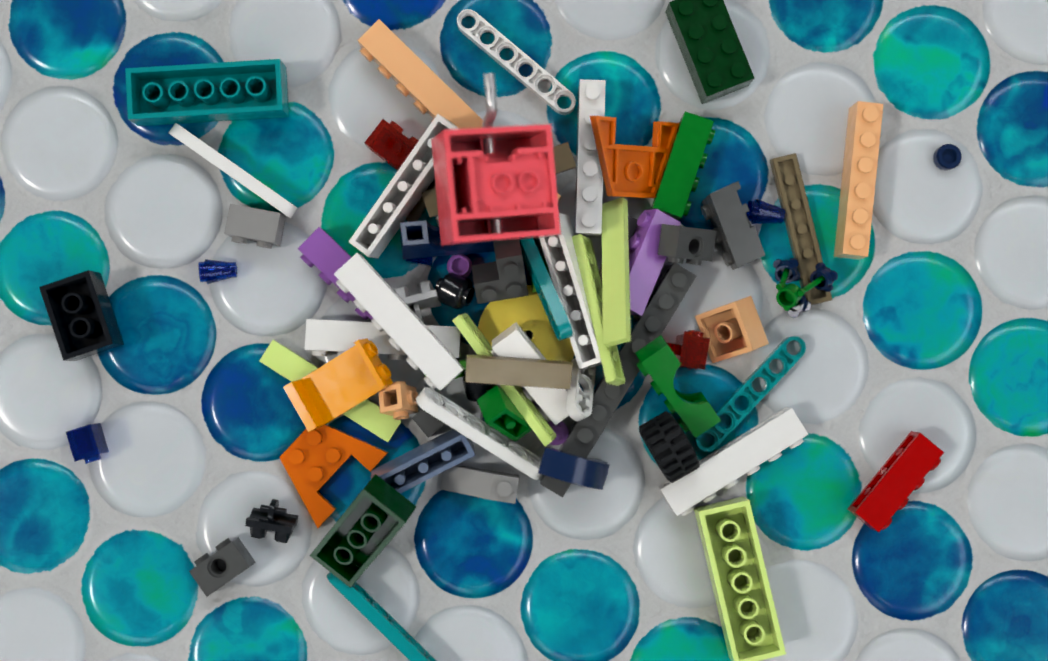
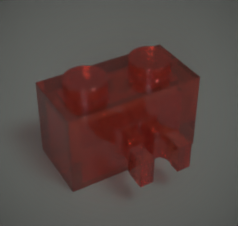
[364,119,418,171]
[666,330,710,370]

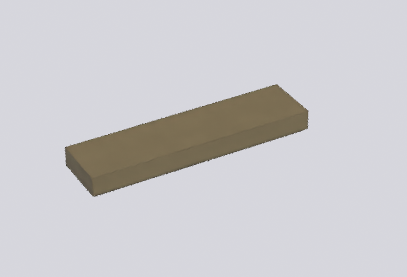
[465,354,573,389]

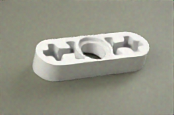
[566,358,596,421]

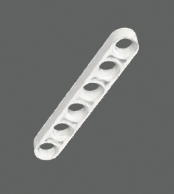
[457,9,576,115]
[169,123,298,218]
[416,387,543,480]

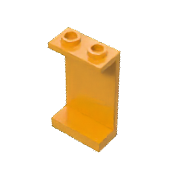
[283,338,393,432]

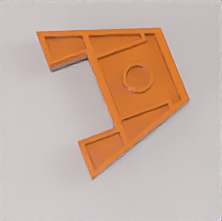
[590,116,680,198]
[279,424,389,528]

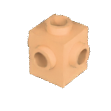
[378,381,418,420]

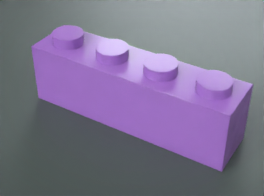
[629,209,681,316]
[298,227,373,320]

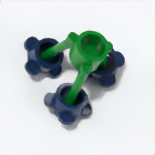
[773,258,838,318]

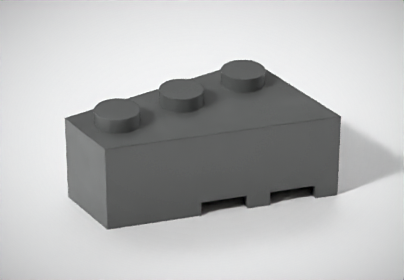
[701,181,765,270]

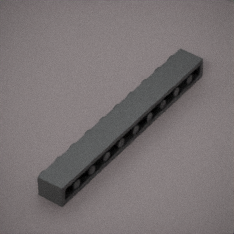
[540,263,696,498]

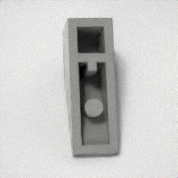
[440,465,519,504]

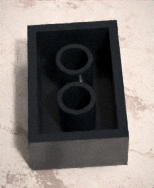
[39,270,124,361]

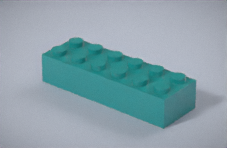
[125,59,289,126]

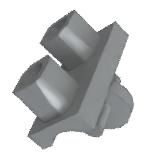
[394,280,441,323]

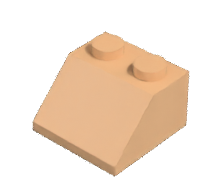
[695,296,769,363]

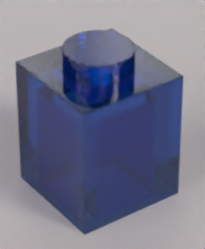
[66,423,109,464]

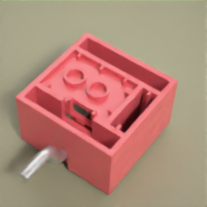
[431,73,561,246]

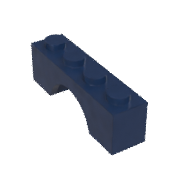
[400,220,495,259]

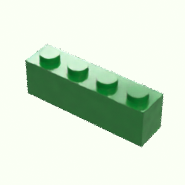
[651,111,715,221]

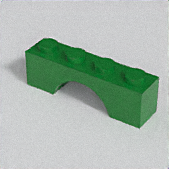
[635,335,721,438]

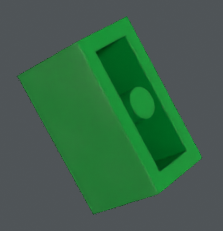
[477,385,532,442]

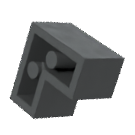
[471,240,528,304]

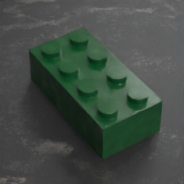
[665,0,755,104]
[310,474,416,588]

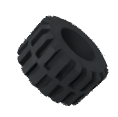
[639,411,700,483]

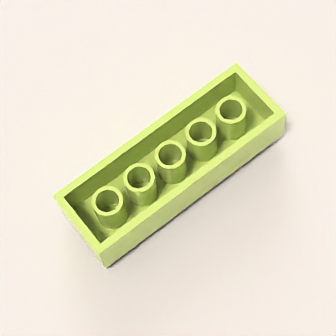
[694,496,786,661]

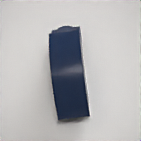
[538,447,610,490]

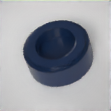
[933,144,962,171]

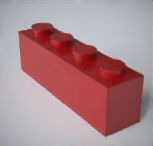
[848,431,944,532]

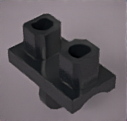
[245,499,299,543]

